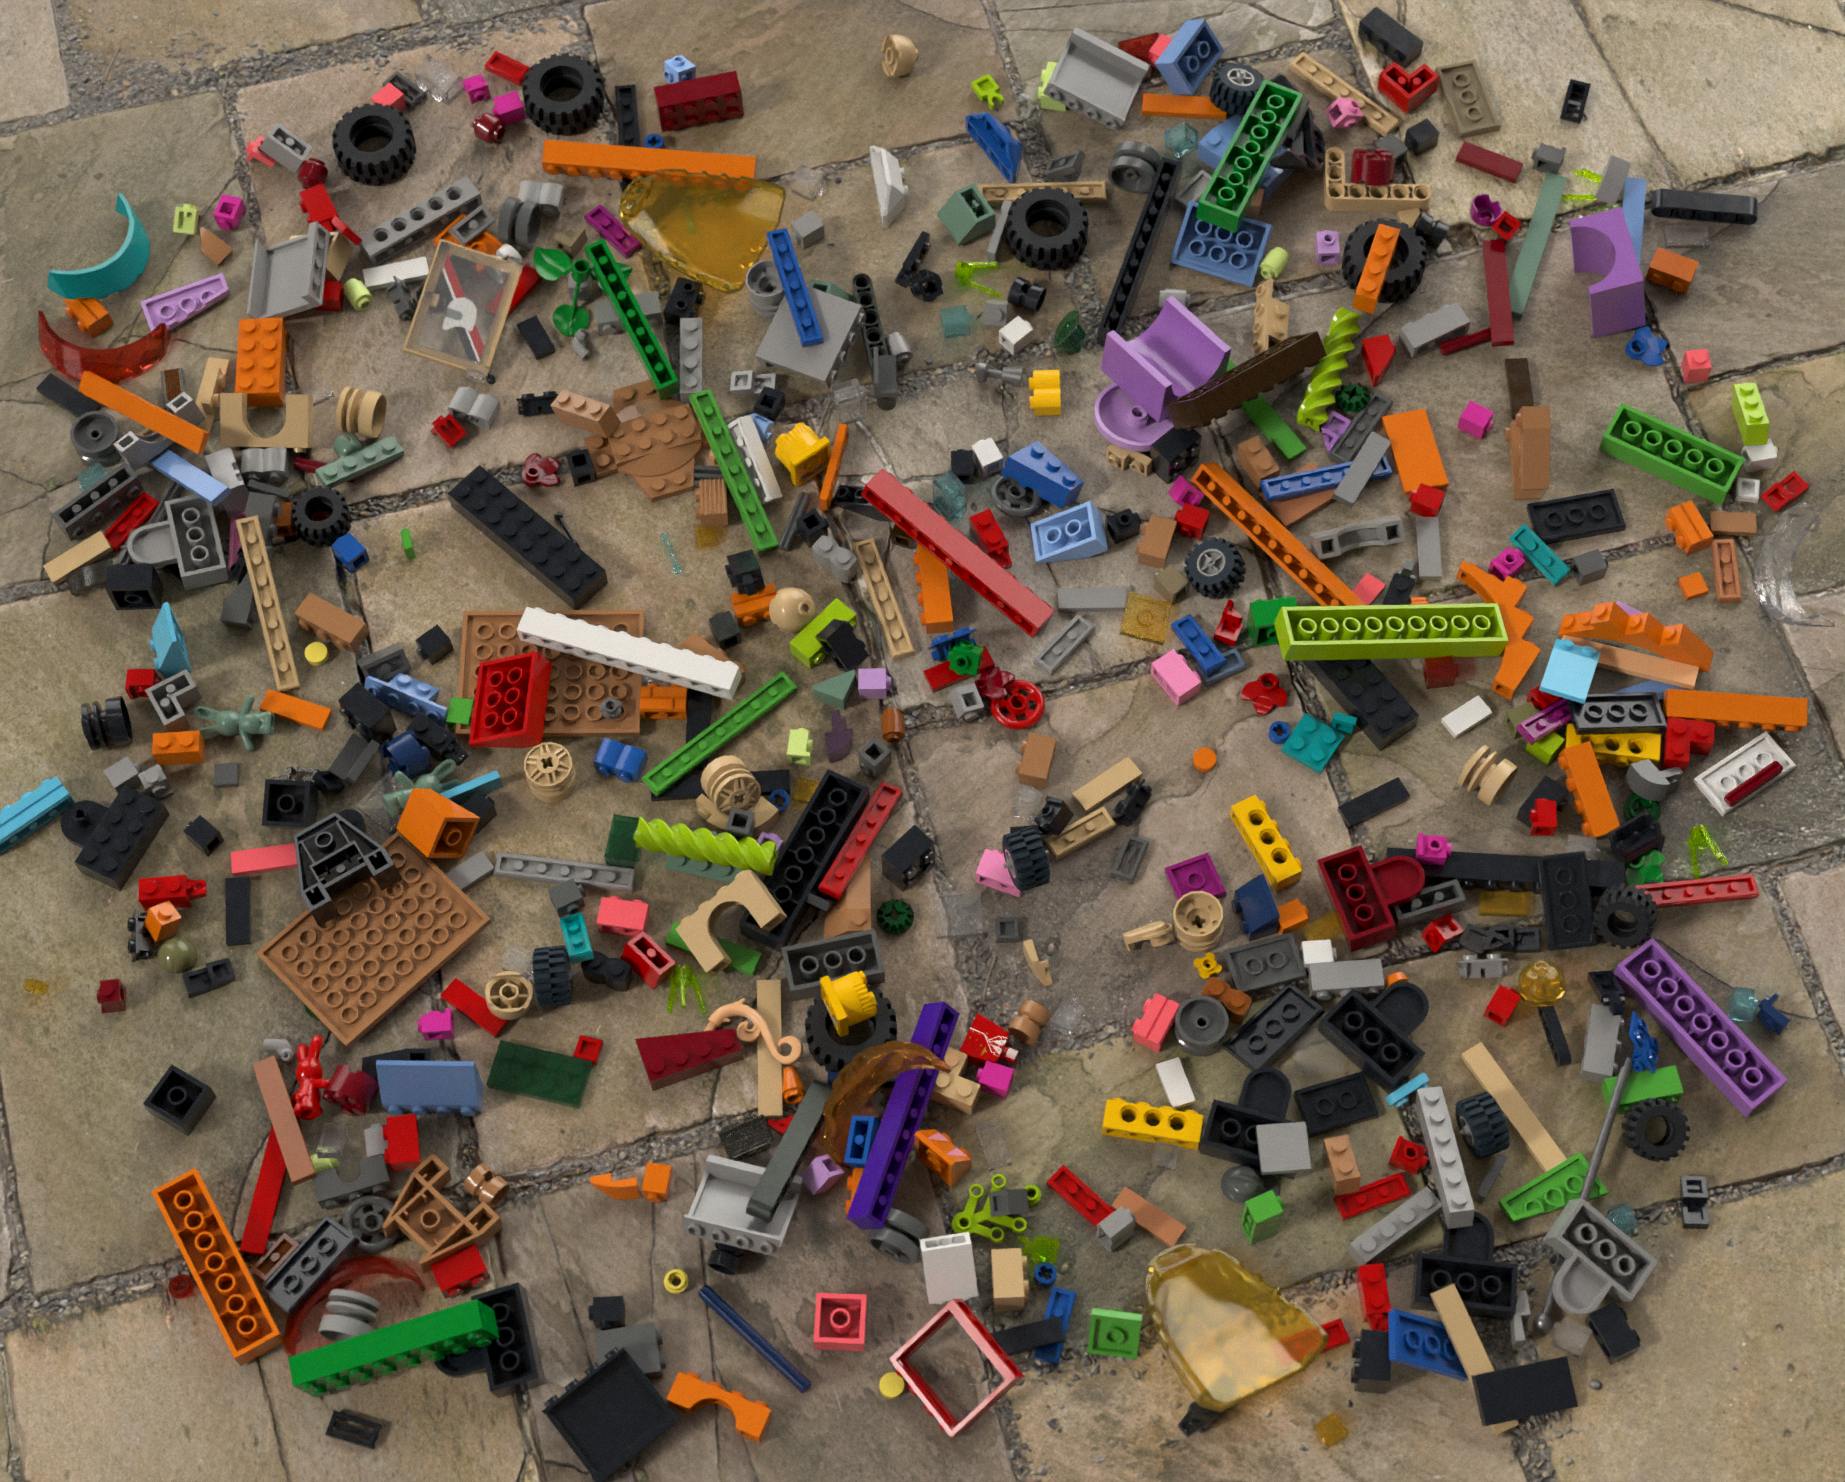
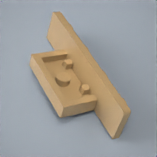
[1251,278,1290,357]
[196,357,230,436]

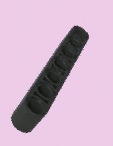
[852,273,896,410]
[746,1079,838,1222]

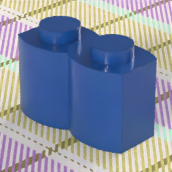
[593,738,648,783]

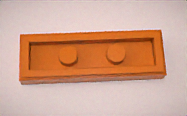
[259,689,333,732]

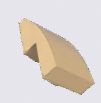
[1106,445,1152,477]

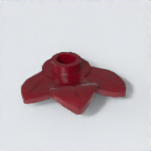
[521,453,561,487]
[973,667,1015,700]

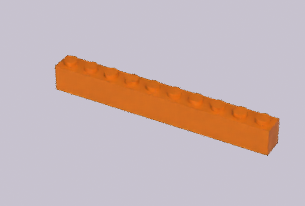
[542,140,757,190]
[1190,462,1366,606]

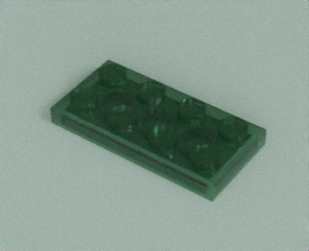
[486,1040,593,1109]

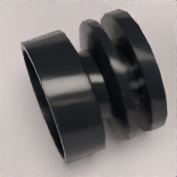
[81,696,133,751]

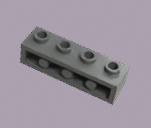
[52,462,144,542]

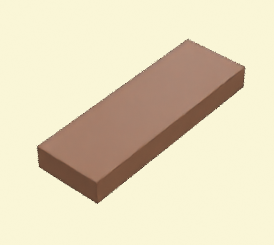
[1710,539,1742,603]
[1111,1187,1186,1249]

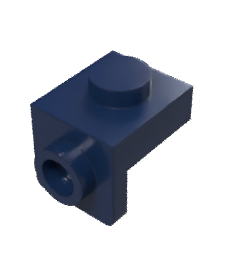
[1756,993,1790,1035]

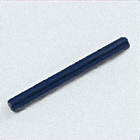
[698,1285,811,1393]

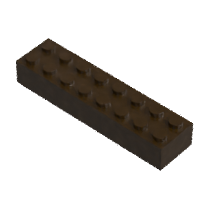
[1166,331,1327,431]

